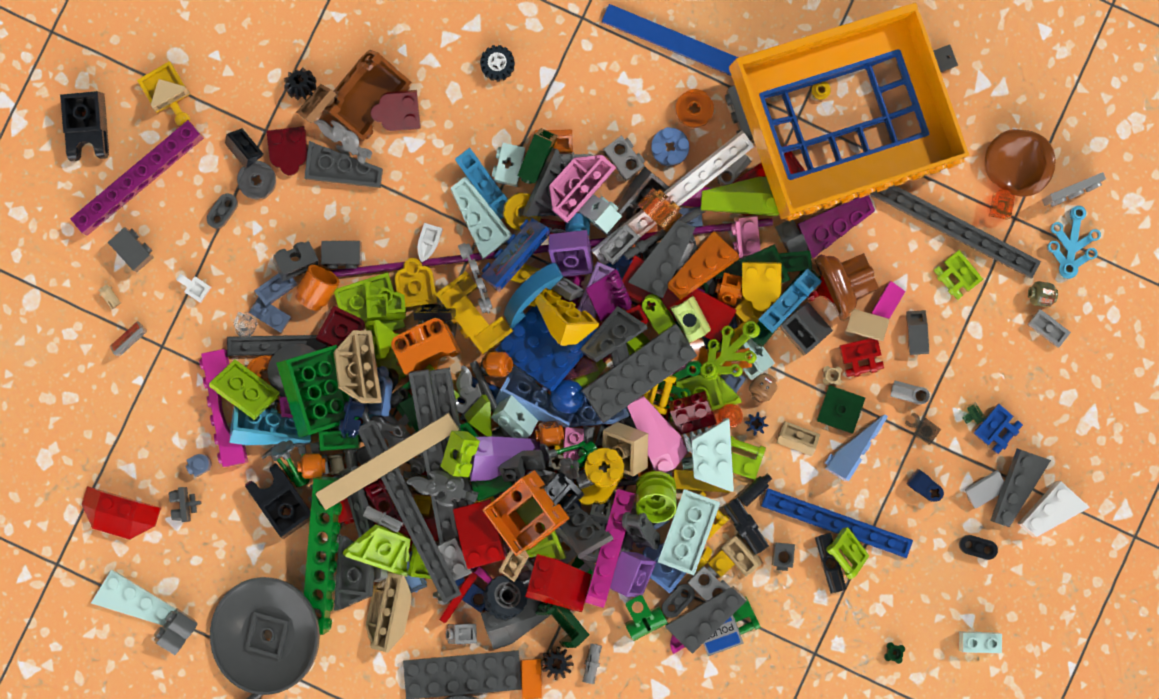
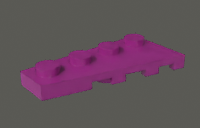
[797,195,875,259]

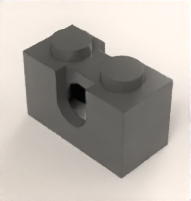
[273,241,319,281]

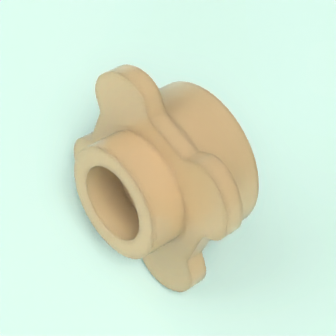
[823,366,842,385]

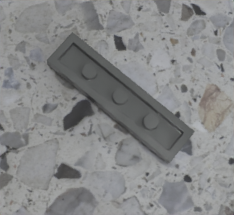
[339,466,375,538]

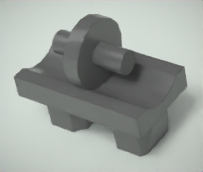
[168,487,202,522]

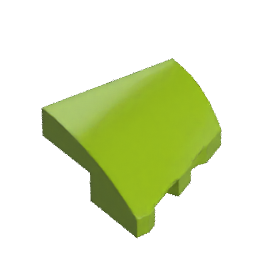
[365,281,406,321]

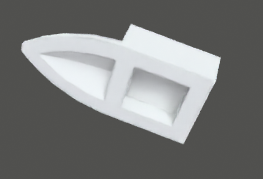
[417,223,443,262]

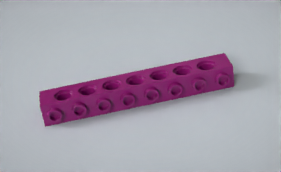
[70,120,204,236]

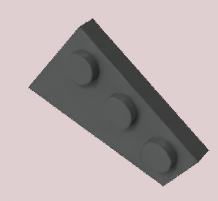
[580,306,648,362]

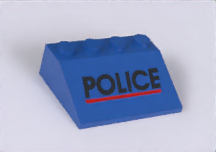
[481,218,550,292]

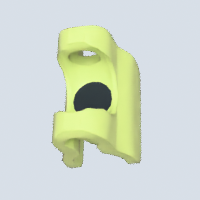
[670,296,711,343]

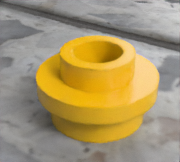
[812,81,831,100]

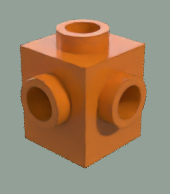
[715,272,742,306]

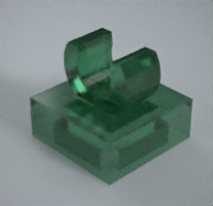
[962,402,986,424]

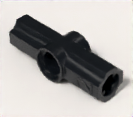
[723,498,769,555]
[814,533,847,594]

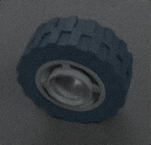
[483,575,528,620]

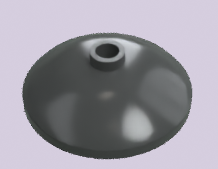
[268,343,316,397]

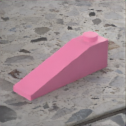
[627,396,688,473]

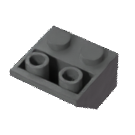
[779,302,833,355]

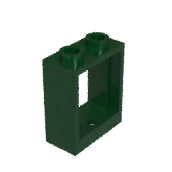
[517,128,558,184]

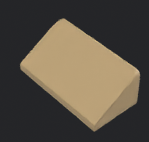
[846,309,889,342]
[777,421,820,456]
[721,533,762,577]
[499,542,529,582]

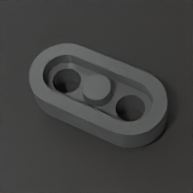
[207,193,238,229]
[662,584,695,618]

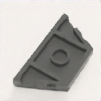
[522,148,567,217]
[334,536,375,611]

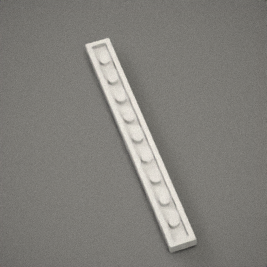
[591,130,754,265]

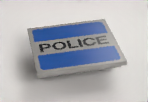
[703,615,744,656]

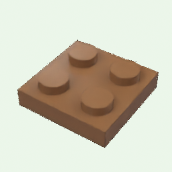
[296,84,337,123]

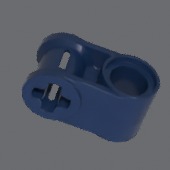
[906,469,944,502]

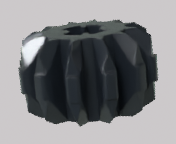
[284,67,317,100]
[541,646,574,680]

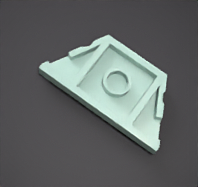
[691,418,734,492]

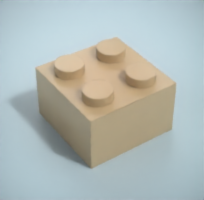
[603,422,648,476]

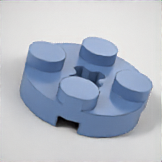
[651,127,689,166]

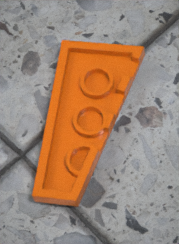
[668,231,739,300]

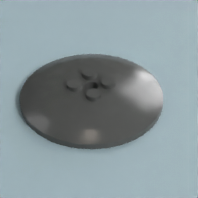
[210,577,320,695]

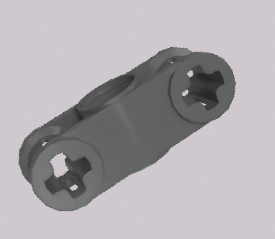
[622,512,660,550]

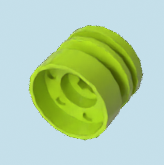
[636,471,677,523]

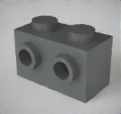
[107,227,154,272]
[321,241,362,269]

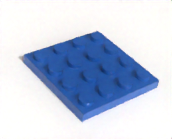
[495,305,597,392]

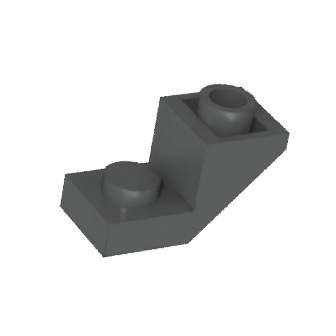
[906,310,929,355]
[499,450,546,482]

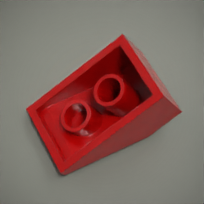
[453,499,507,569]
[525,554,592,612]

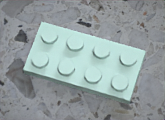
[658,489,721,575]

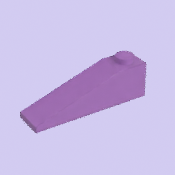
[470,436,540,481]

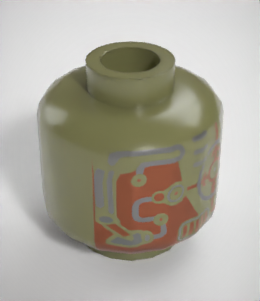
[1028,281,1058,307]

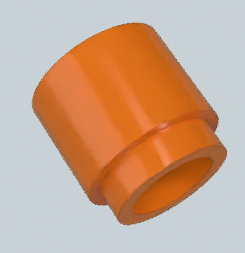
[296,265,340,311]

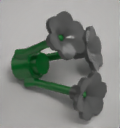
[261,439,312,487]
[540,441,597,484]

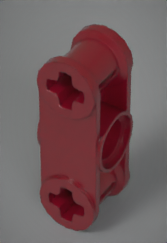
[364,477,405,529]

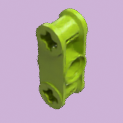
[642,294,676,334]

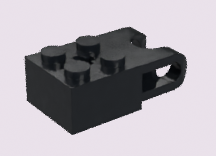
[60,91,109,162]
[245,463,311,539]

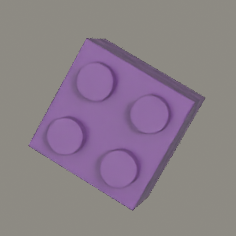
[549,230,593,277]
[610,551,656,597]

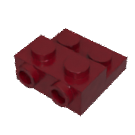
[669,391,717,435]

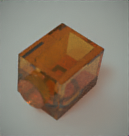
[989,190,1015,220]

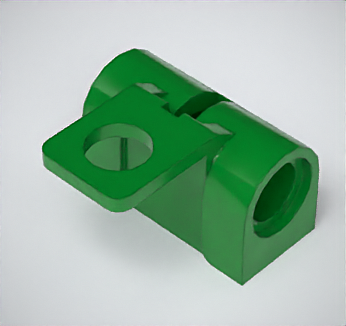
[319,425,361,451]
[624,595,668,641]

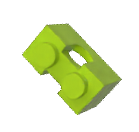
[440,430,480,477]

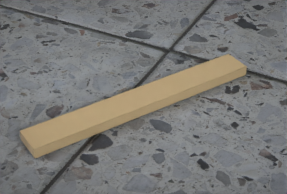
[315,413,459,510]

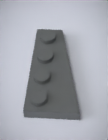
[304,141,383,188]

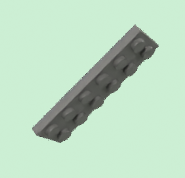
[581,324,697,423]
[403,650,522,699]

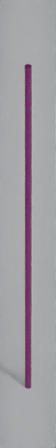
[330,218,773,277]

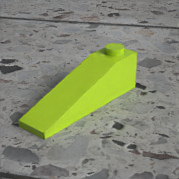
[701,177,779,216]

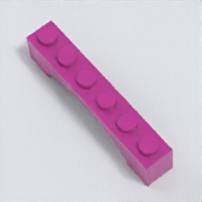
[199,349,248,467]
[585,489,636,608]

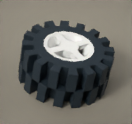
[480,45,515,82]

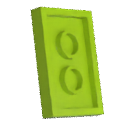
[209,359,280,420]

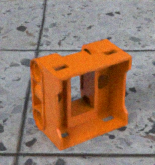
[391,318,461,376]
[482,470,570,556]

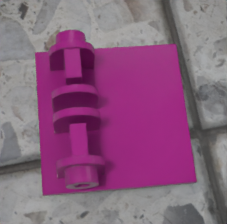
[585,269,632,322]

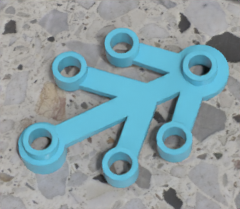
[1047,206,1101,279]

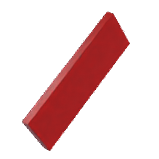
[622,255,737,342]

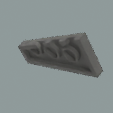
[628,220,695,298]
[990,448,1051,527]
[557,494,614,559]
[665,586,747,654]

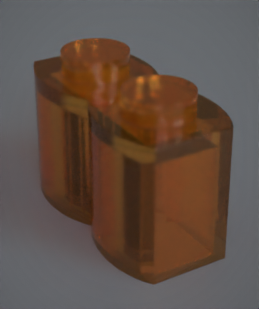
[637,188,683,232]

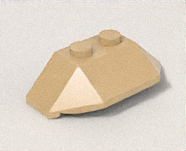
[334,330,382,403]
[365,572,412,653]

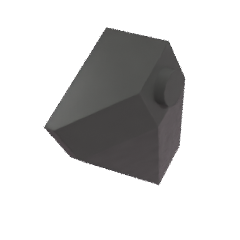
[601,167,670,236]
[481,598,551,649]

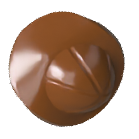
[985,129,1056,197]

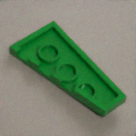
[460,422,513,501]

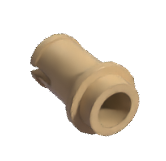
[98,284,121,310]

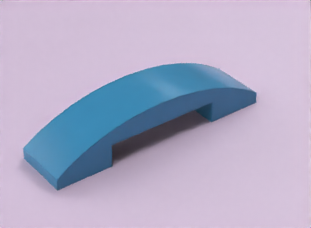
[455,147,508,220]
[504,263,563,328]
[758,269,822,333]

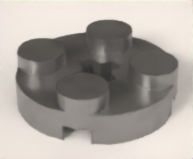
[237,161,276,200]

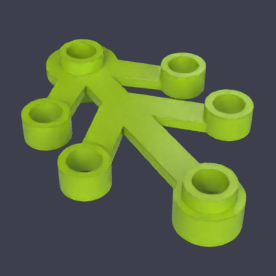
[701,321,760,380]

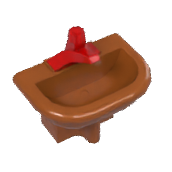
[807,253,879,321]

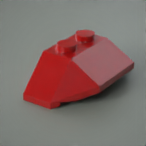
[82,486,161,540]

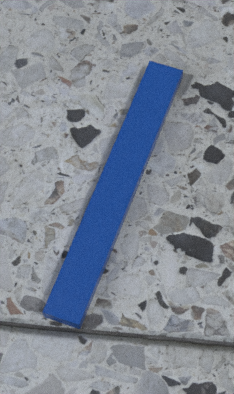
[602,4,739,76]
[761,488,913,558]

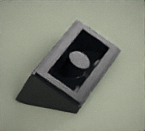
[225,128,264,168]

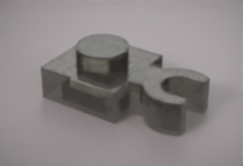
[905,413,941,445]

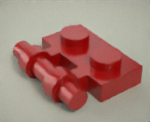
[839,338,884,377]

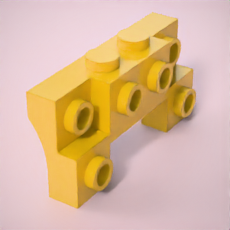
[436,271,513,355]

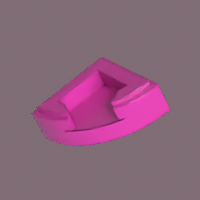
[670,635,685,654]

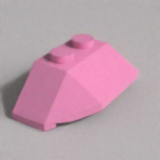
[549,155,616,223]

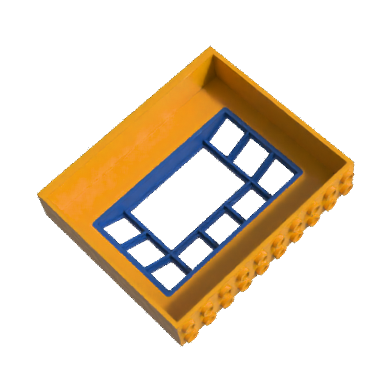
[729,2,970,221]

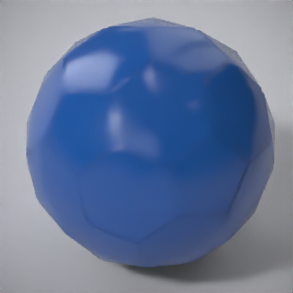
[550,380,585,414]

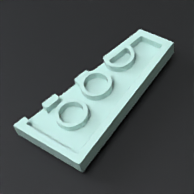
[450,177,512,260]
[91,570,176,626]

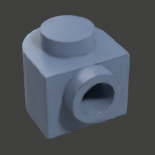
[185,454,212,477]

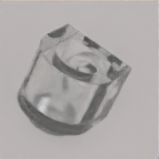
[234,312,258,338]

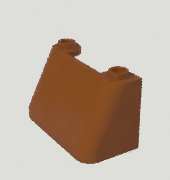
[324,50,412,141]

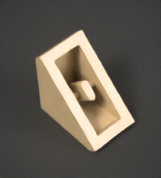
[151,79,190,111]

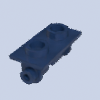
[339,396,366,438]

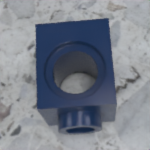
[462,583,488,613]

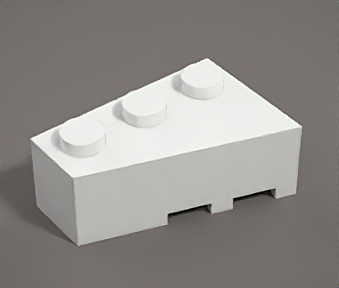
[1018,481,1090,537]

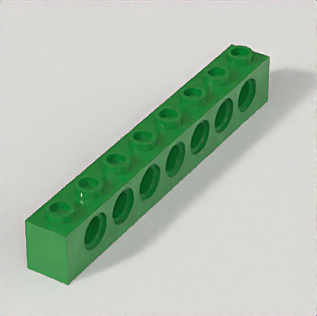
[304,477,342,635]

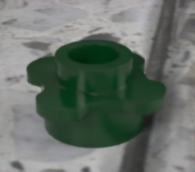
[884,642,905,664]

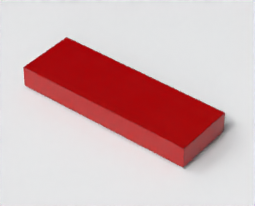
[439,571,478,623]

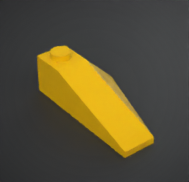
[534,288,599,346]

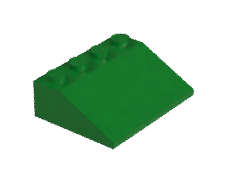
[276,345,359,437]

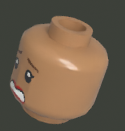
[749,373,777,402]

